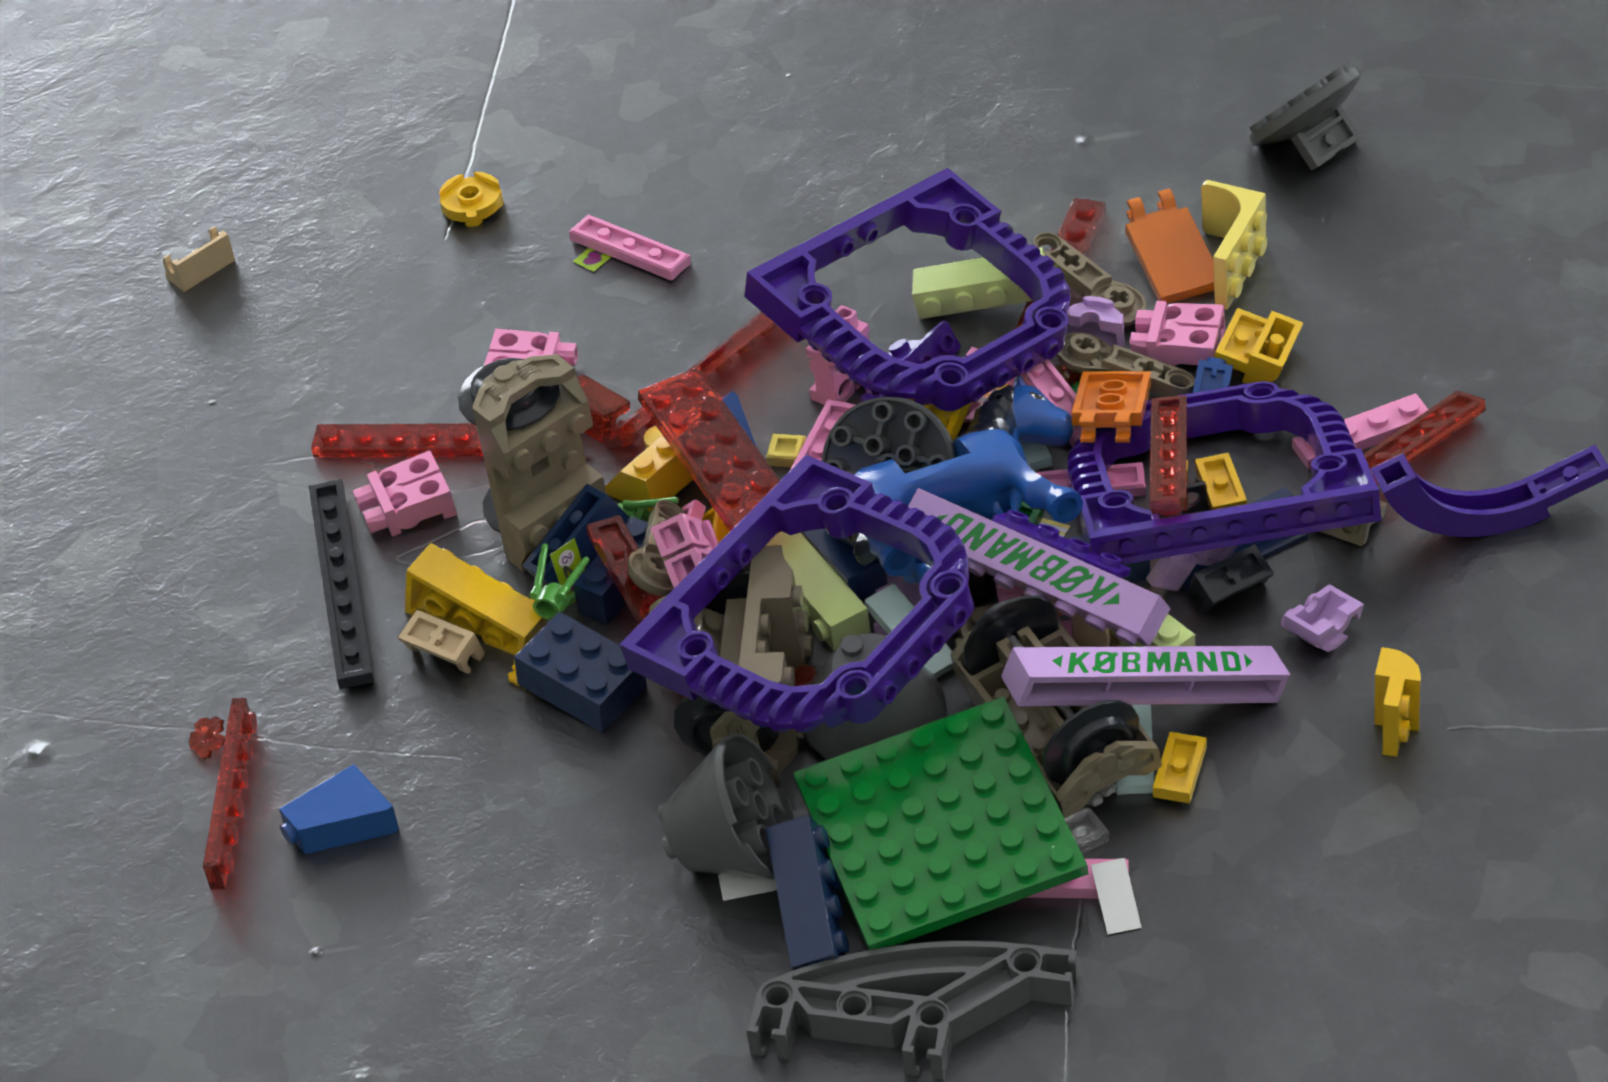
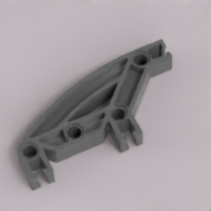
[746,941,1079,1080]

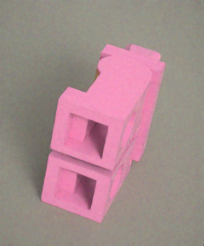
[1129,301,1226,366]
[805,306,870,405]
[484,329,578,366]
[353,451,457,536]
[651,513,718,588]

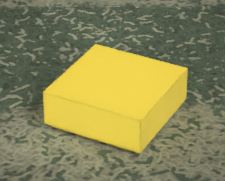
[766,434,806,467]

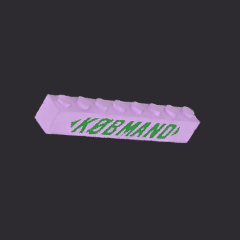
[908,488,1170,647]
[1001,646,1291,706]

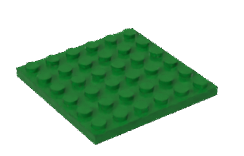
[793,696,1089,950]

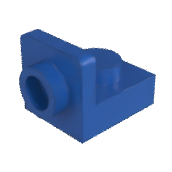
[1193,357,1233,393]

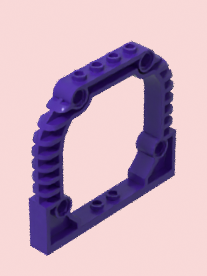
[744,168,1070,411]
[1067,381,1382,565]
[619,455,974,733]

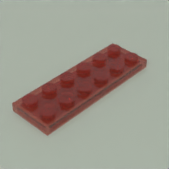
[638,366,781,533]

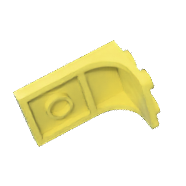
[1201,180,1267,310]

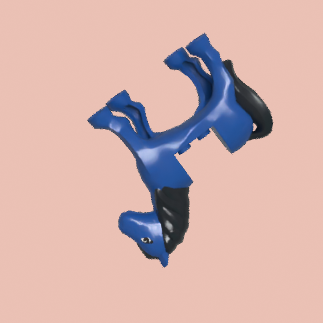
[839,375,1084,585]

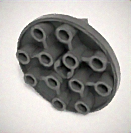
[1248,63,1362,171]
[822,397,957,474]

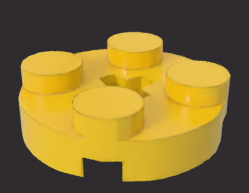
[439,172,504,227]

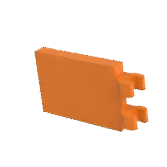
[1125,188,1214,304]
[1072,371,1151,443]

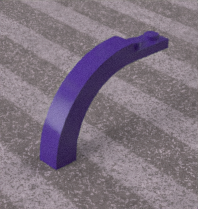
[1370,444,1608,537]

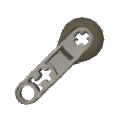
[1033,232,1147,327]
[1057,332,1195,398]
[627,500,685,596]

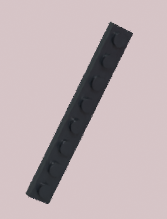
[309,479,375,689]

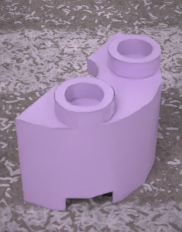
[1066,296,1125,348]
[1281,584,1364,652]

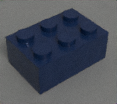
[514,611,647,733]

